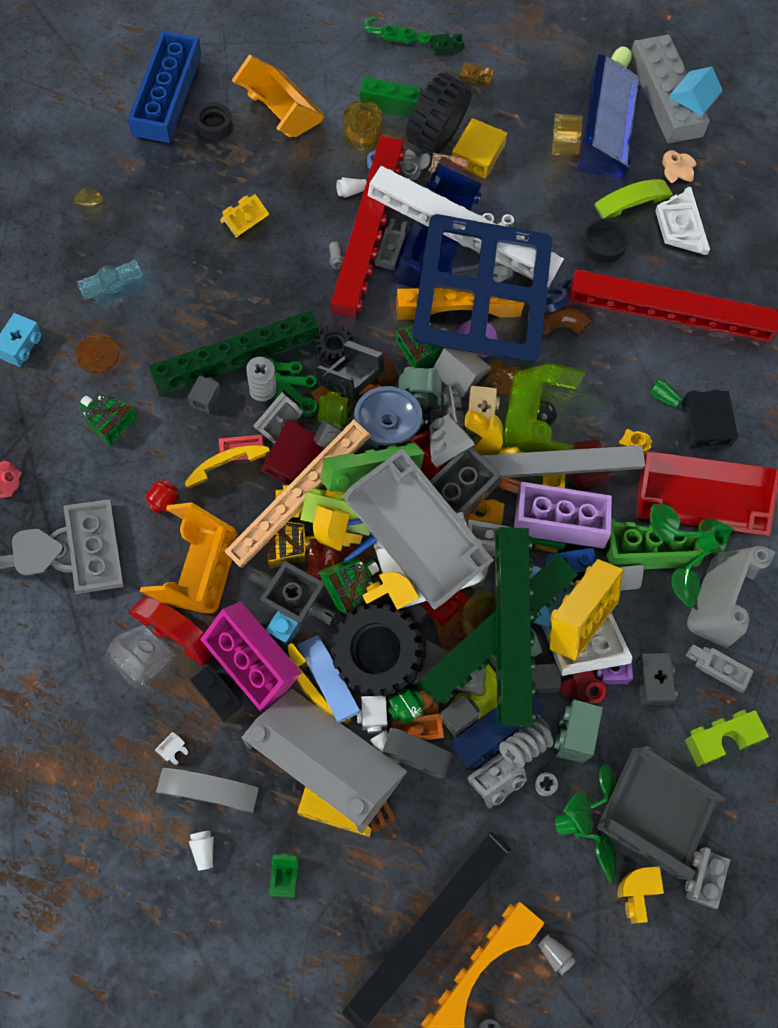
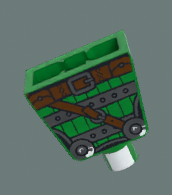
[396,323,447,368]
[80,393,137,447]
[318,558,379,614]

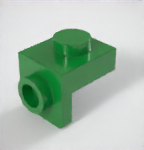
[269,853,298,898]

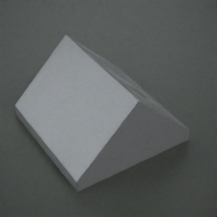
[433,348,491,399]

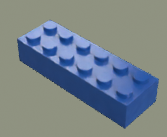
[128,31,201,143]

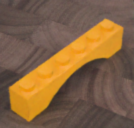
[396,288,524,320]
[421,902,544,1028]

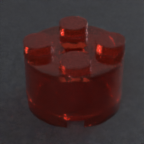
[307,538,355,580]

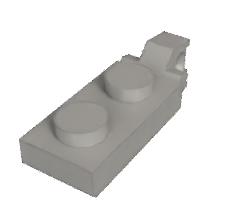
[685,645,754,693]

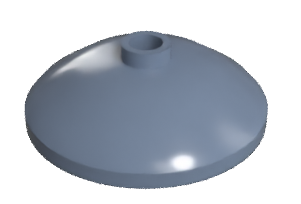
[354,386,422,446]

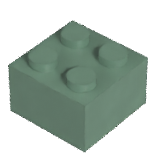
[553,700,603,764]

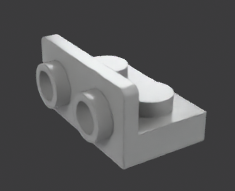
[467,753,527,809]
[685,847,730,909]

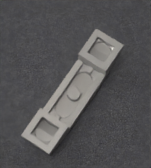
[156,768,259,813]

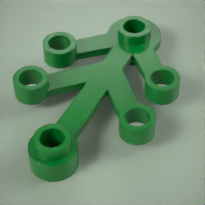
[261,356,317,417]

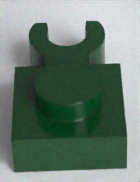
[430,33,465,55]

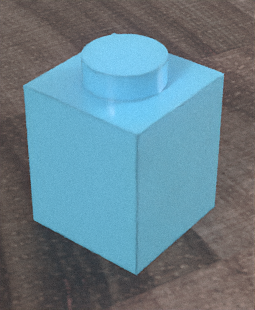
[266,611,299,650]

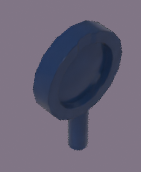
[544,276,571,313]

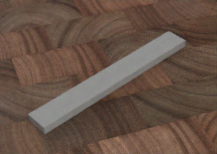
[482,445,646,478]

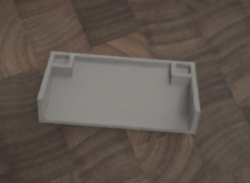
[342,448,494,610]
[241,689,407,833]

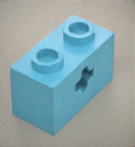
[0,313,42,367]

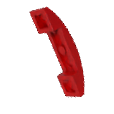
[128,597,214,667]

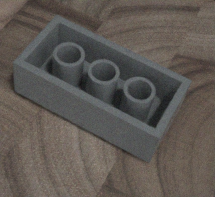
[430,447,502,518]

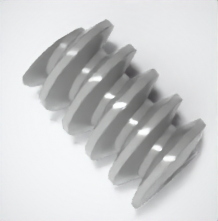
[246,357,277,402]
[499,718,554,768]

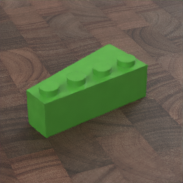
[320,442,425,492]
[605,519,704,569]

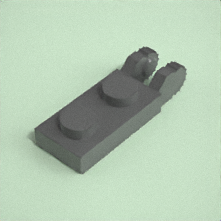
[375,218,408,270]

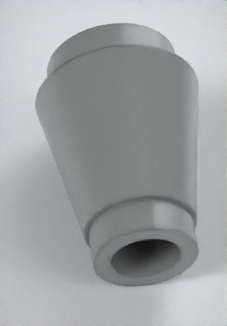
[538,934,577,976]

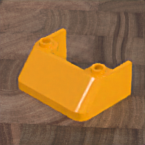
[232,54,325,138]
[140,502,238,614]

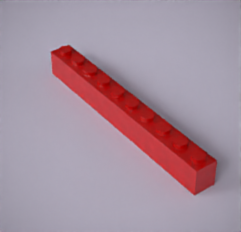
[331,135,406,319]
[568,269,778,342]

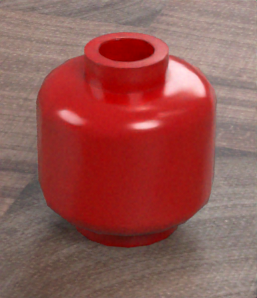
[145,479,179,514]

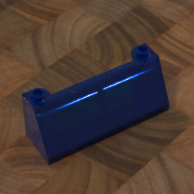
[577,54,641,179]
[390,163,482,288]

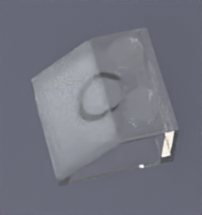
[103,624,177,690]

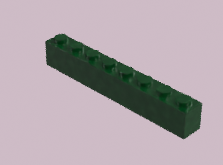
[495,527,536,727]
[416,554,578,705]

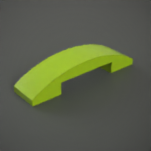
[594,179,673,219]

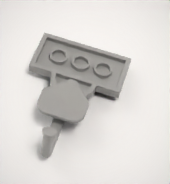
[0,499,123,594]

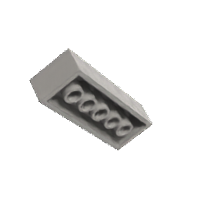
[631,34,710,144]

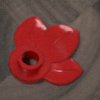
[559,671,606,705]

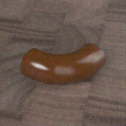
[542,306,593,336]

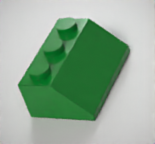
[359,76,423,118]

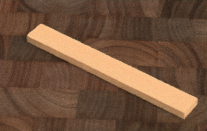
[224,419,371,568]

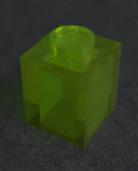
[318,392,348,424]

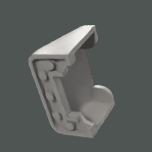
[687,546,775,648]

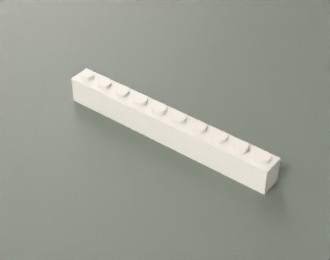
[367,166,564,288]

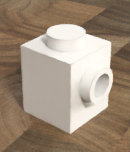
[357,696,387,734]

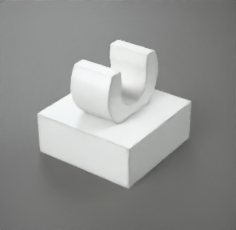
[155,732,188,765]

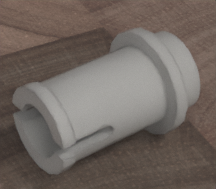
[329,242,344,269]

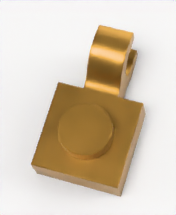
[459,62,494,85]

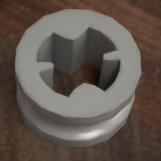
[534,772,558,796]

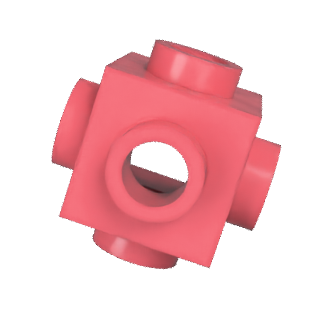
[0,461,22,498]

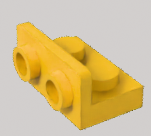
[220,194,270,238]

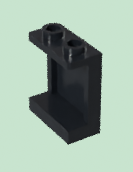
[316,341,385,398]
[681,389,738,448]

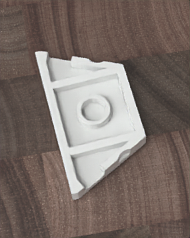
[655,187,710,255]

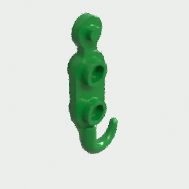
[364,16,431,45]

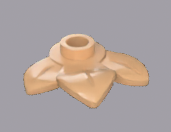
[662,150,697,183]

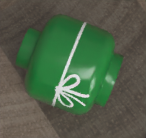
[388,688,425,725]

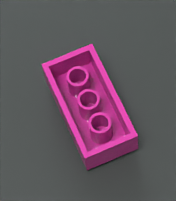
[200,602,302,711]

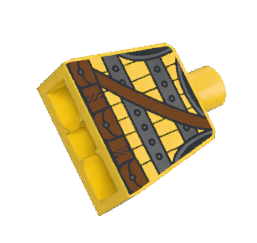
[268,522,319,569]

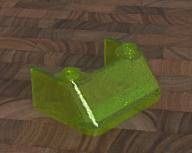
[502,363,585,453]

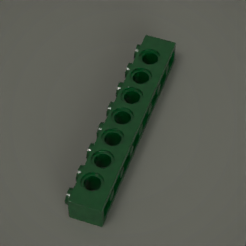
[148,310,319,396]

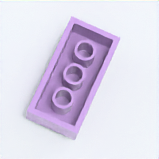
[514,482,612,549]

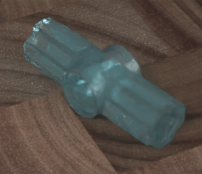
[77,260,143,300]

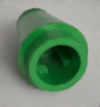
[649,378,682,408]

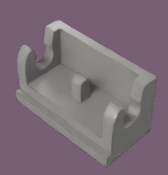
[254,393,305,443]

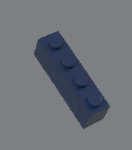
[449,695,545,769]

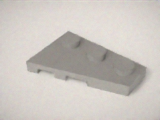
[429,414,475,467]

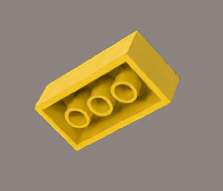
[548,559,623,661]

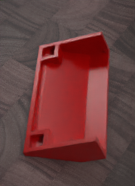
[636,451,778,536]

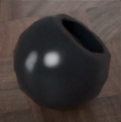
[530,401,557,428]

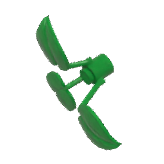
[650,503,733,608]
[555,763,618,883]

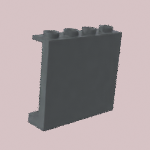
[597,746,726,880]

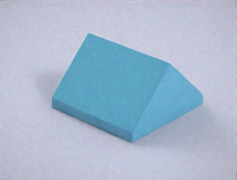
[669,66,722,116]

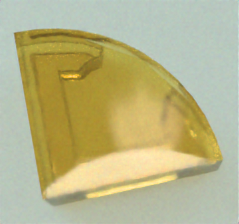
[74,187,103,205]

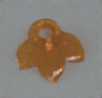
[485,359,525,396]

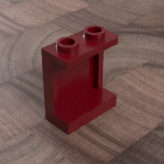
[260,419,323,485]

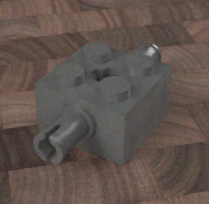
[249,561,337,630]

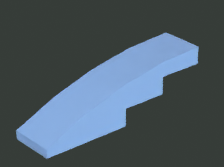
[297,635,360,724]

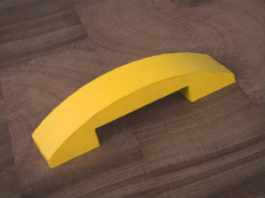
[185,445,270,489]
[288,643,351,725]

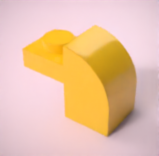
[465,409,503,455]
[313,506,363,551]
[362,571,421,610]
[617,867,664,924]

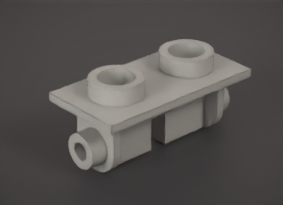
[441,385,465,429]

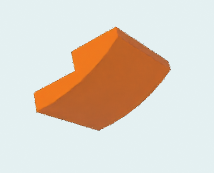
[388,690,444,741]

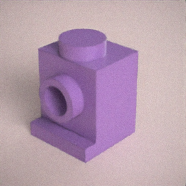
[595,662,633,684]

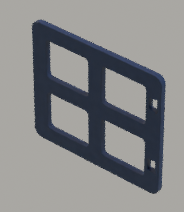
[412,214,552,363]

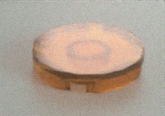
[75,333,119,374]

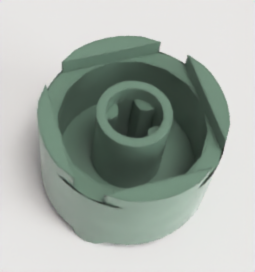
[398,366,442,410]

